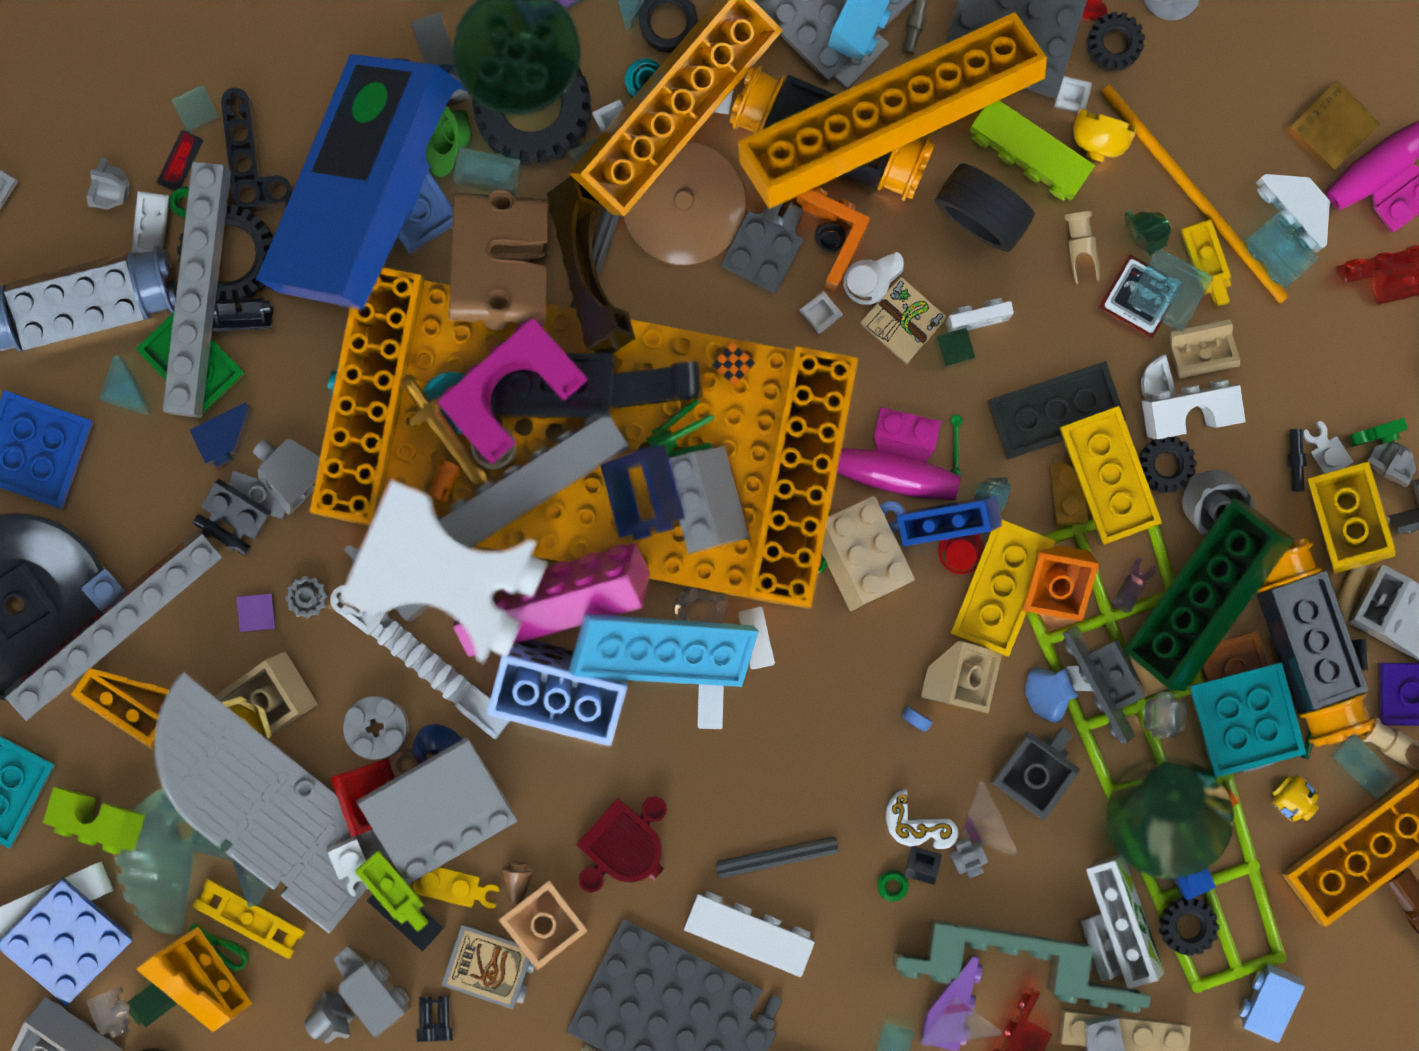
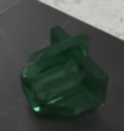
[1125,210,1171,256]

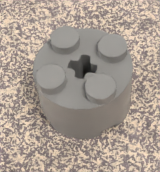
[1182,470,1255,537]
[343,696,410,760]

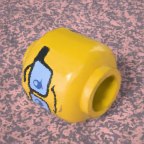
[1271,775,1319,822]

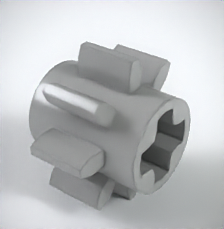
[950,837,988,879]

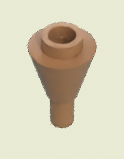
[502,861,533,912]

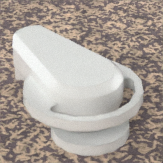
[844,252,904,305]

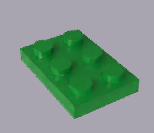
[135,313,246,416]

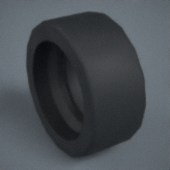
[639,0,698,52]

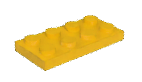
[1059,406,1162,545]
[951,519,1056,657]

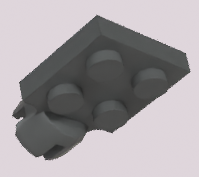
[721,201,804,294]

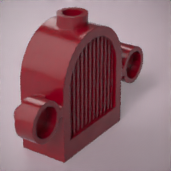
[576,796,667,893]

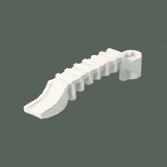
[330,585,511,740]

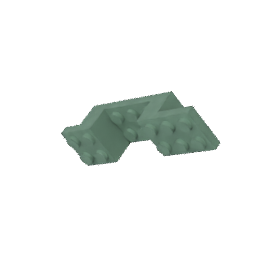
[893,919,1151,1013]

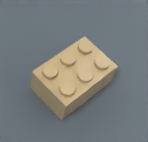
[822,495,915,611]

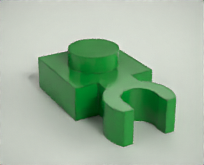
[1349,418,1408,447]

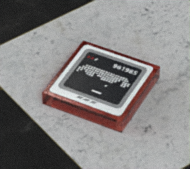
[1098,254,1184,340]

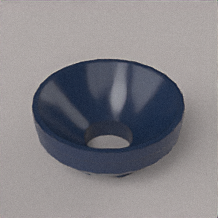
[412,724,463,764]

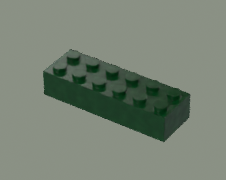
[1124,499,1294,692]

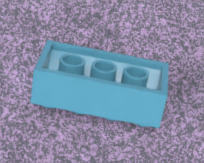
[827,0,898,63]

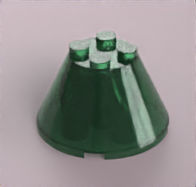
[452,0,581,115]
[1106,757,1234,879]

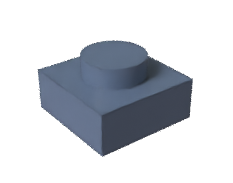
[80,566,126,612]

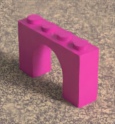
[437,318,588,464]

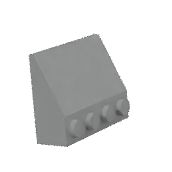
[357,737,517,884]

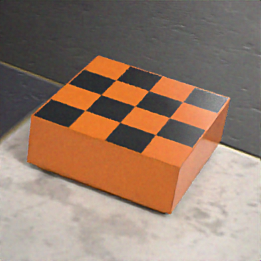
[711,342,756,387]

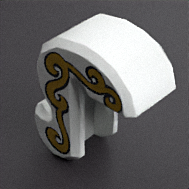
[885,789,959,849]

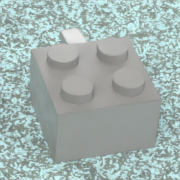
[333,946,411,1038]

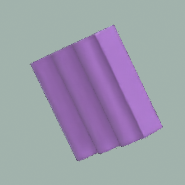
[237,594,276,632]

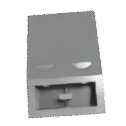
[1348,564,1419,661]

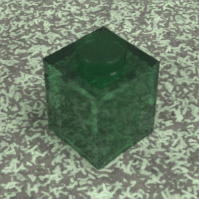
[934,328,975,370]
[127,983,178,1028]

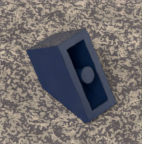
[190,402,253,468]

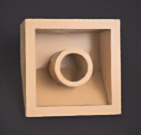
[499,881,588,970]

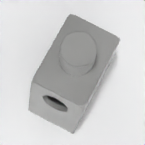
[253,439,320,515]

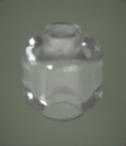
[1144,692,1186,739]

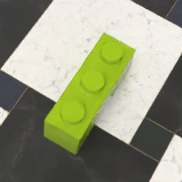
[43,787,145,855]

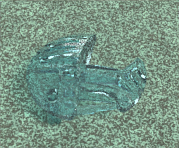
[115,788,269,935]

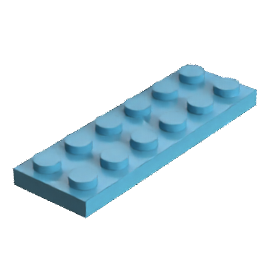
[569,614,759,687]

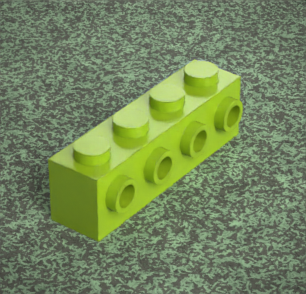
[969,100,1096,201]

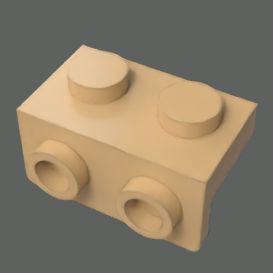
[1170,319,1241,379]

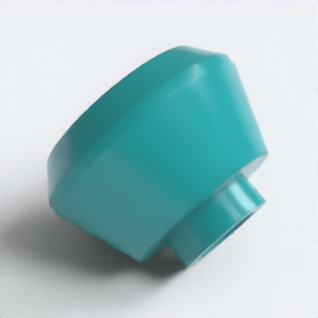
[625,58,660,97]

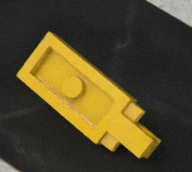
[1180,219,1231,308]

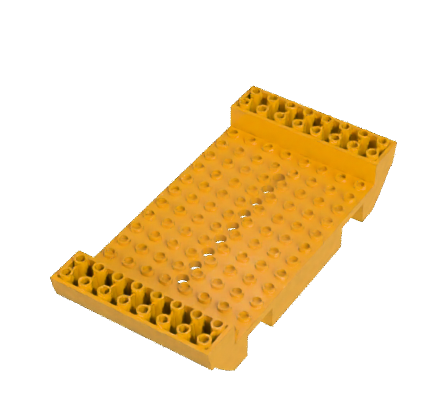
[309,268,858,608]

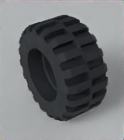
[472,42,592,167]

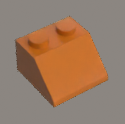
[1022,546,1099,622]

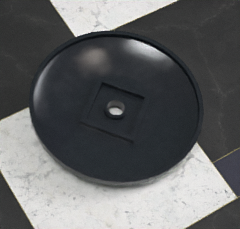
[0,513,103,700]

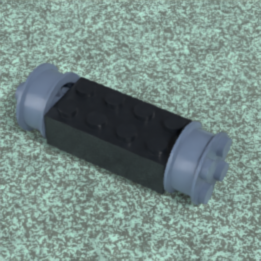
[0,245,178,352]

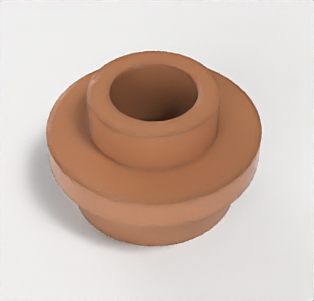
[391,749,419,777]

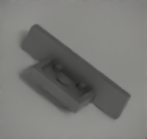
[1063,626,1147,744]

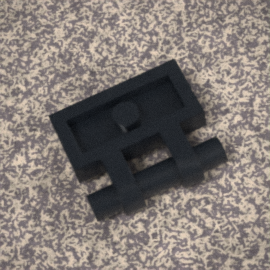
[192,479,271,557]

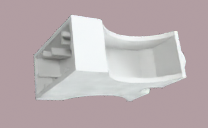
[339,480,547,662]

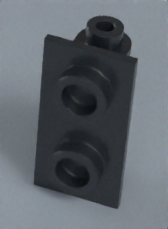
[212,298,274,332]

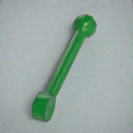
[950,414,963,476]

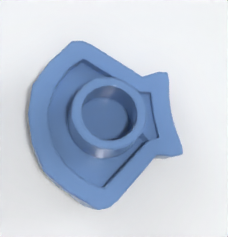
[1025,667,1078,723]

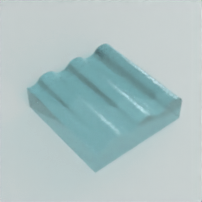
[172,85,219,133]

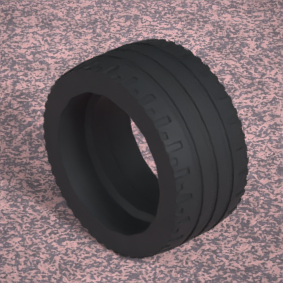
[935,163,1035,252]

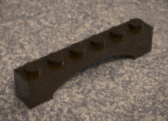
[546,176,636,354]

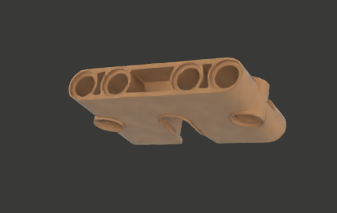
[449,189,548,330]

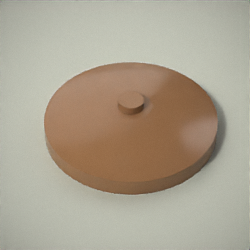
[623,142,746,266]

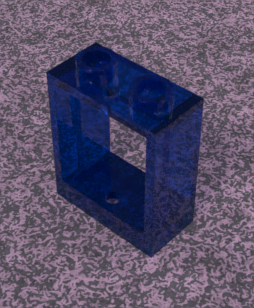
[600,445,685,541]

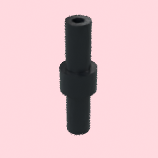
[1287,429,1307,492]

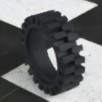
[177,204,273,303]

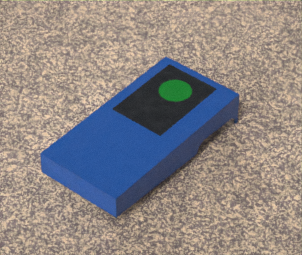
[256,54,468,310]

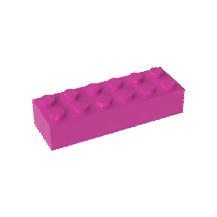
[453,542,650,657]

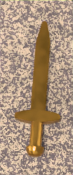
[400,374,489,488]

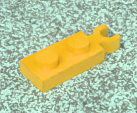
[413,867,501,909]

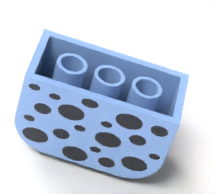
[487,640,627,746]

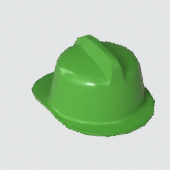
[426,106,471,177]

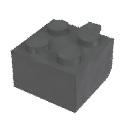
[990,727,1080,820]

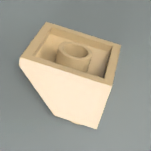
[921,641,1002,713]

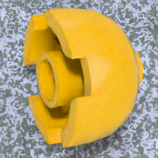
[1073,109,1137,162]

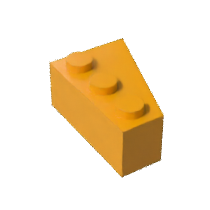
[71,668,169,750]
[136,927,252,1032]

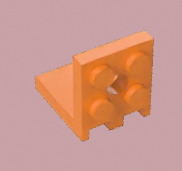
[796,186,871,294]

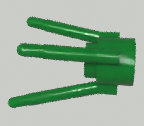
[646,399,714,461]

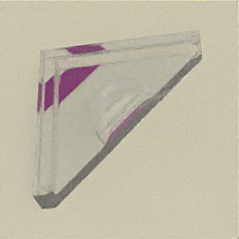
[961,782,1018,856]
[919,995,1002,1046]

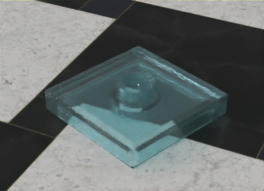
[1128,248,1213,332]

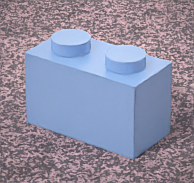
[1239,963,1305,1043]

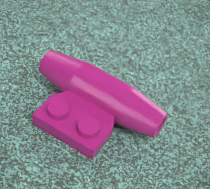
[1325,120,1419,232]
[837,407,961,500]

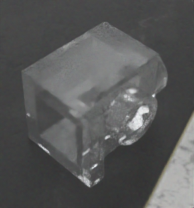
[86,986,131,1038]

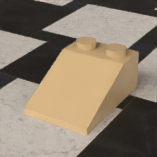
[214,651,318,735]

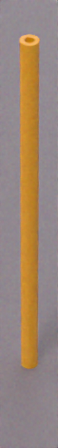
[1100,84,1289,304]

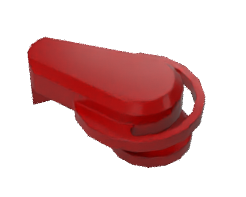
[938,533,984,575]

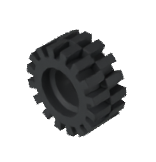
[1086,12,1145,71]
[1139,436,1197,493]
[1159,898,1219,956]

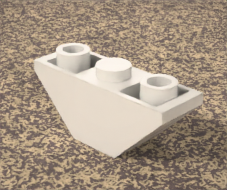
[1256,174,1330,253]

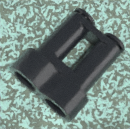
[416,996,454,1042]

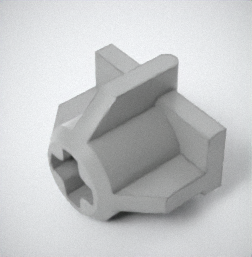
[86,157,130,210]
[1366,441,1417,488]
[305,992,354,1043]

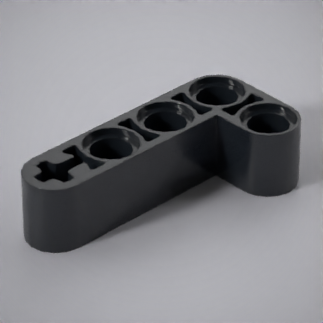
[221,88,294,212]
[612,361,703,409]

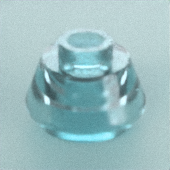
[973,477,1012,515]

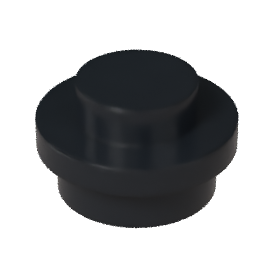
[815,222,846,251]

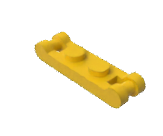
[191,878,305,959]

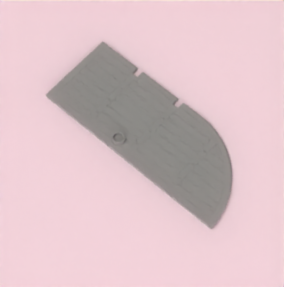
[155,671,391,934]

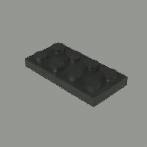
[987,361,1126,460]

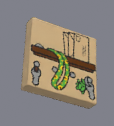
[860,277,948,364]

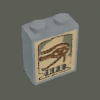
[441,923,535,1009]

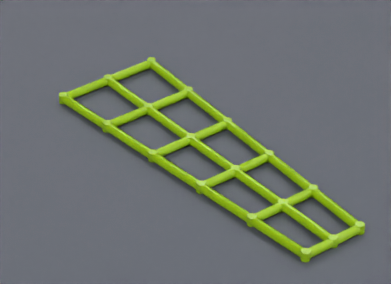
[1027,518,1287,993]

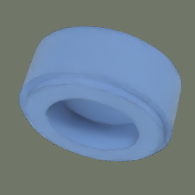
[901,705,933,732]

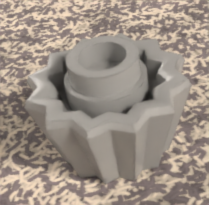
[284,575,329,619]

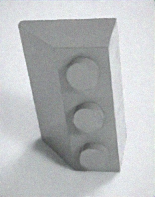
[663,446,750,554]
[11,997,123,1051]

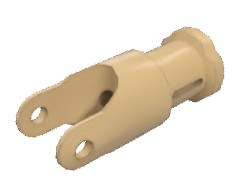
[1064,211,1100,284]
[1359,716,1419,772]

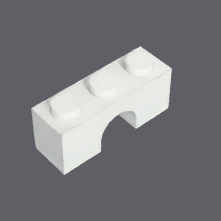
[1141,379,1246,439]

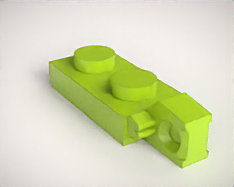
[354,850,429,931]

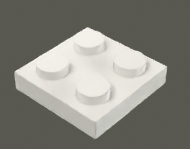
[945,298,1014,335]

